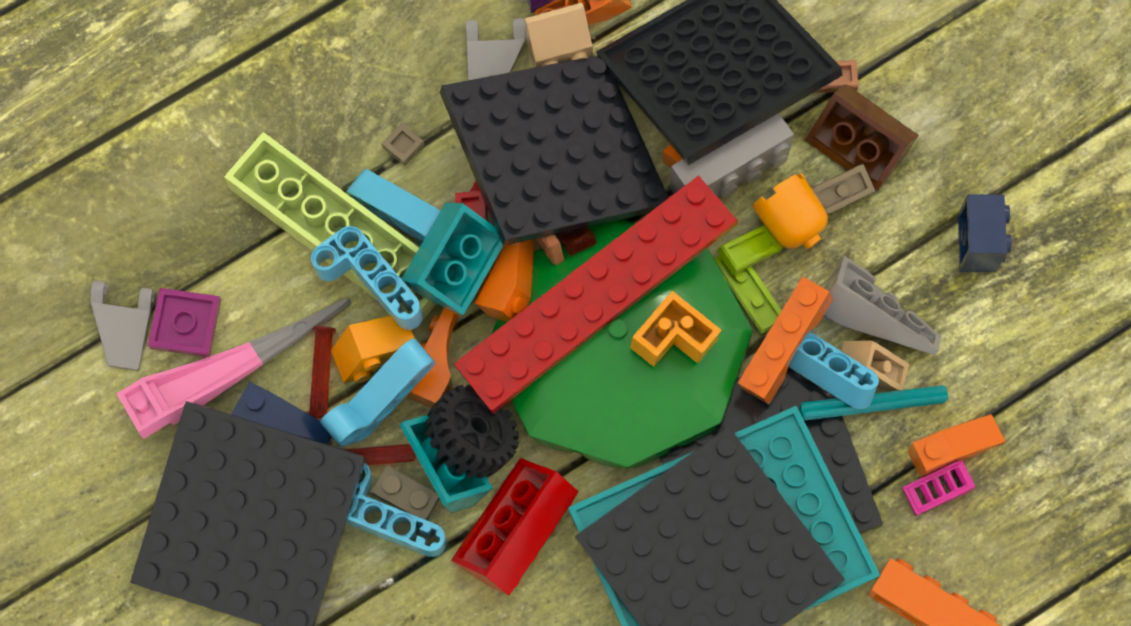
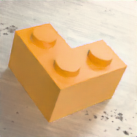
[630,291,722,367]
[331,316,415,383]

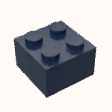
[957,194,1012,272]

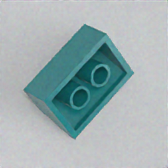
[401,202,503,316]
[400,415,493,514]

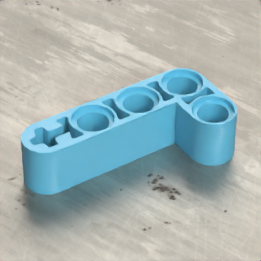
[345,169,440,245]
[311,226,423,330]
[789,329,879,409]
[320,339,435,447]
[346,463,447,557]

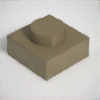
[382,123,424,166]

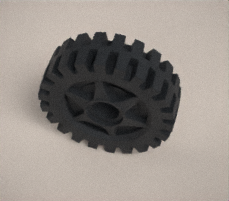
[426,385,519,479]

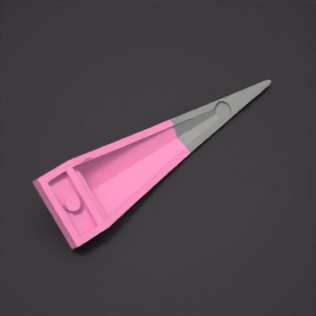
[117,298,351,439]

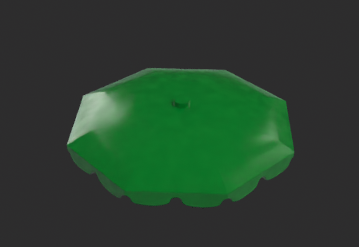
[492,219,753,469]

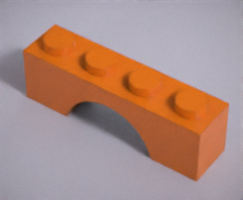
[738,276,833,405]

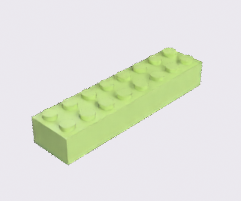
[224,132,436,329]

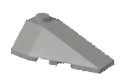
[823,256,941,355]

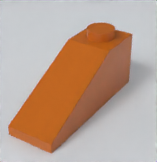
[475,239,534,322]
[907,414,1006,479]

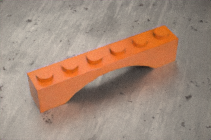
[406,246,504,408]

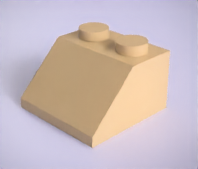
[525,3,593,68]

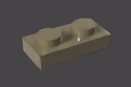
[812,164,875,214]
[371,465,440,521]

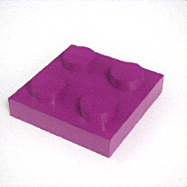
[148,288,221,357]

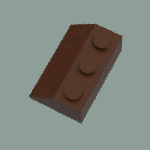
[805,84,919,191]

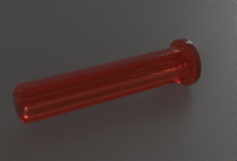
[309,326,337,419]
[344,444,416,465]

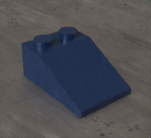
[231,382,332,444]

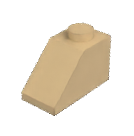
[841,341,909,391]

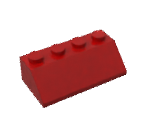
[451,458,579,596]

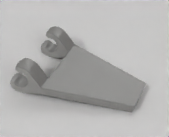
[466,18,526,80]
[90,281,156,371]

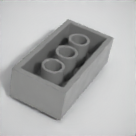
[669,113,794,198]

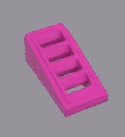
[902,460,975,516]

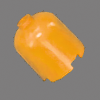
[751,173,828,249]

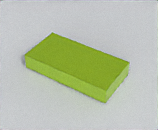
[717,225,783,275]

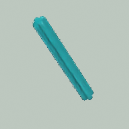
[799,385,948,421]

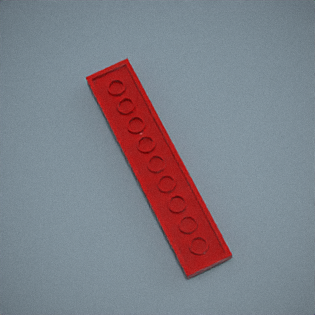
[454,175,738,414]

